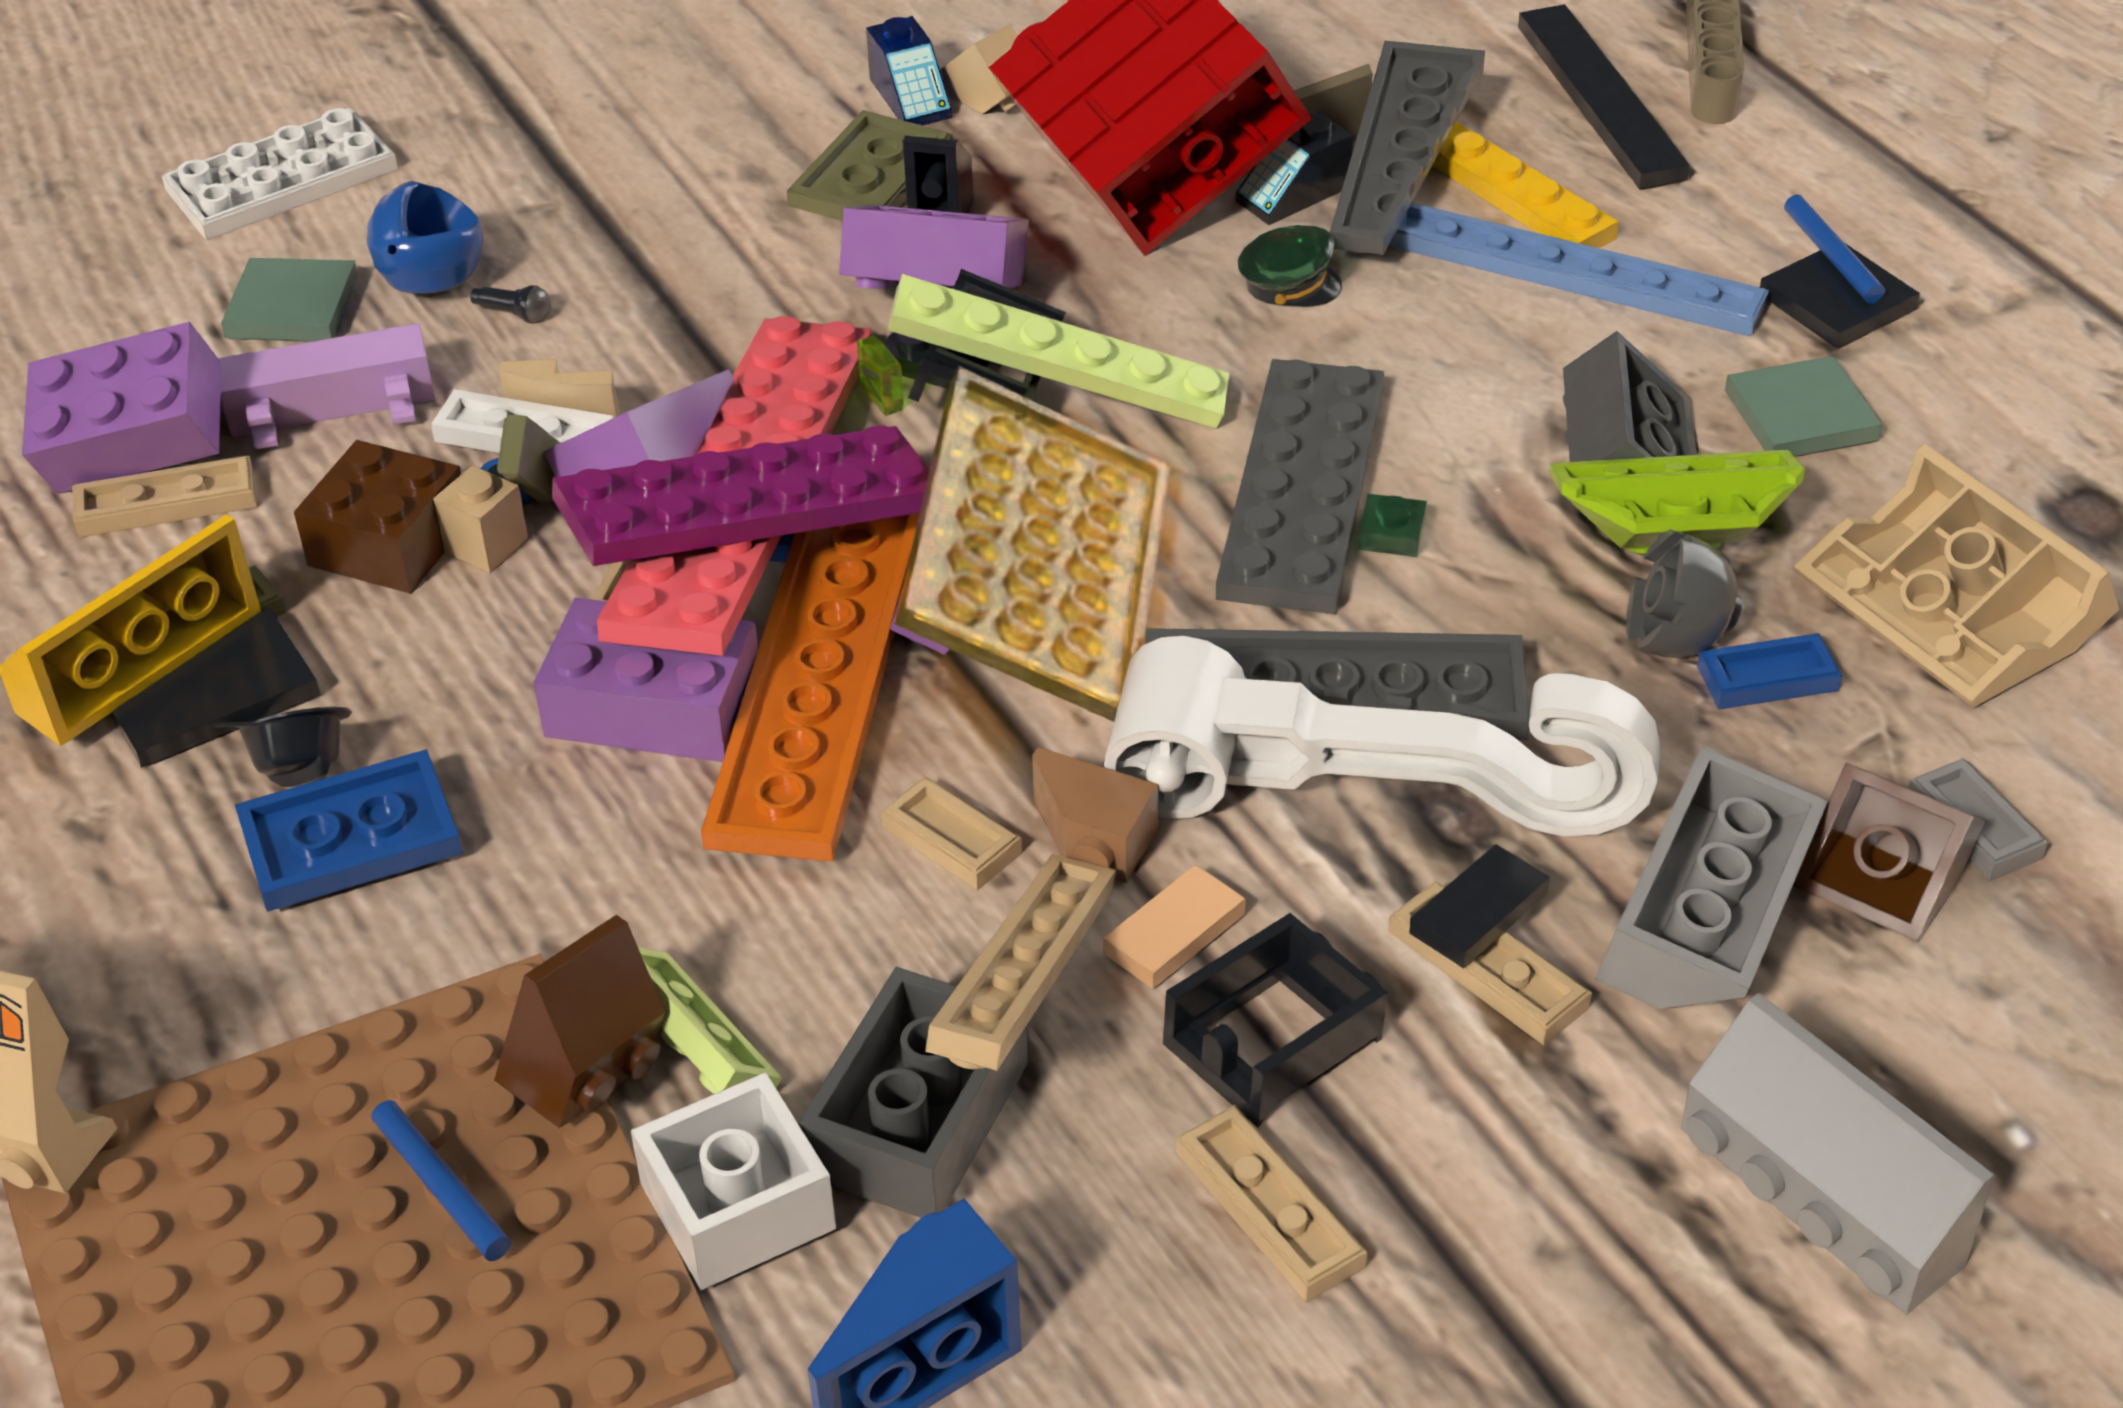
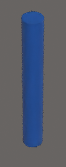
[1784,194,1885,304]
[371,1100,511,1261]

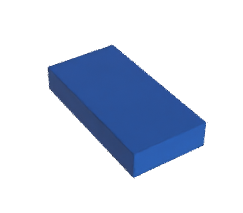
[1697,633,1842,710]

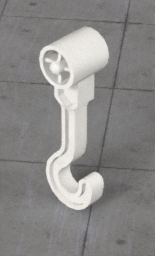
[1104,636,1660,837]

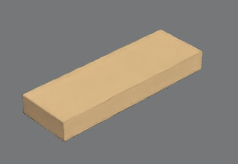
[72,456,257,538]
[1388,881,1592,1046]
[1176,1105,1367,1303]

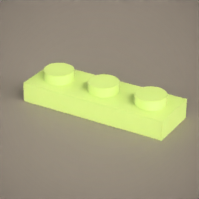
[638,947,782,1094]

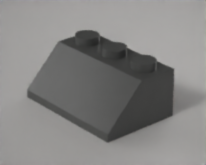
[1563,331,1697,462]

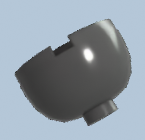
[1626,529,1742,659]

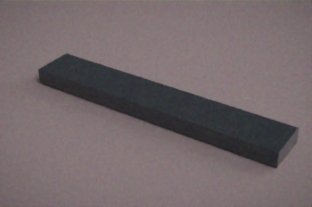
[1518,4,1690,190]

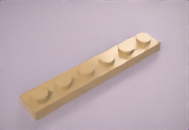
[925,854,1116,1071]

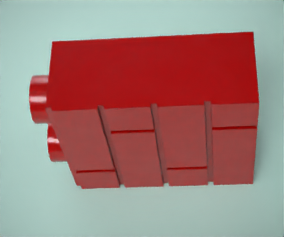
[988,0,1312,256]

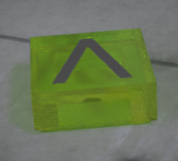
[857,335,904,416]

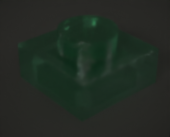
[1358,494,1427,557]

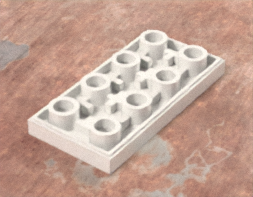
[162,108,398,240]

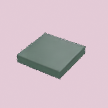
[221,258,358,341]
[1725,356,1882,457]

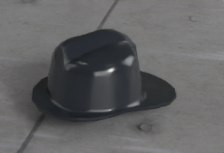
[210,707,352,787]

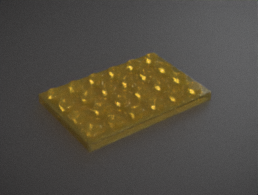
[894,367,1170,722]

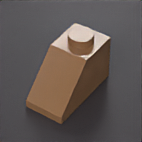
[1032,747,1158,883]

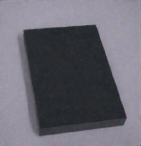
[110,608,321,768]

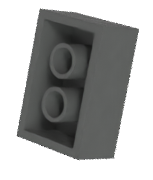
[798,966,1028,1218]

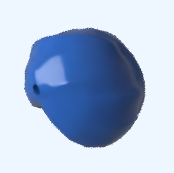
[367,181,483,294]

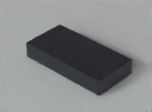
[1409,844,1550,969]

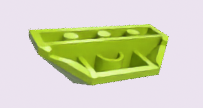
[1549,450,1805,554]

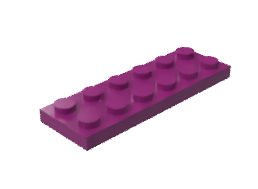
[552,426,944,566]

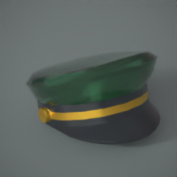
[1238,225,1341,307]

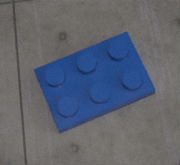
[234,749,463,912]

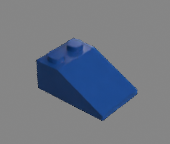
[808,1198,1022,1408]

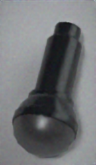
[470,285,551,324]

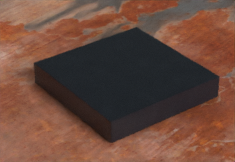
[1760,243,1920,348]

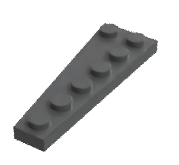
[1330,40,1485,255]
[1145,628,1529,740]

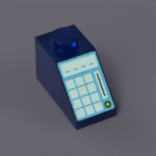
[866,16,953,126]

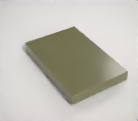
[787,110,953,221]

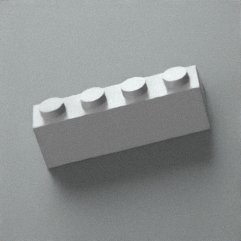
[1594,746,1828,1009]
[1680,993,1994,1315]

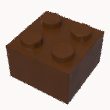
[294,440,461,594]

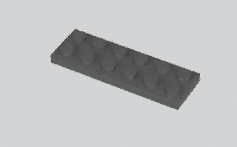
[1216,359,1384,615]

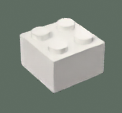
[631,1072,836,1290]

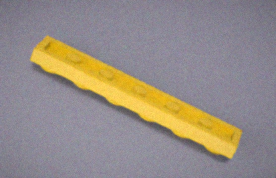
[1432,121,1619,248]

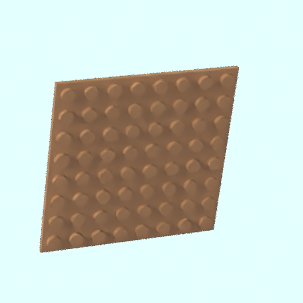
[1,953,735,1408]

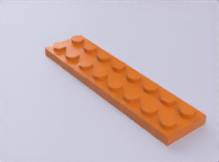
[701,512,926,862]

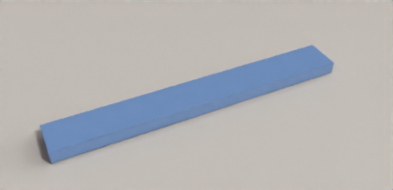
[1388,203,1769,337]

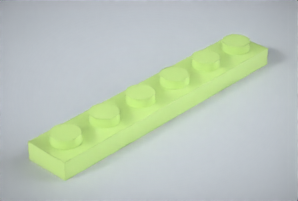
[888,274,1229,429]

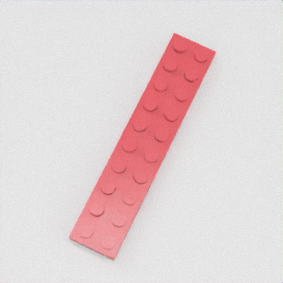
[597,316,873,656]

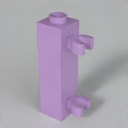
[218,323,436,449]

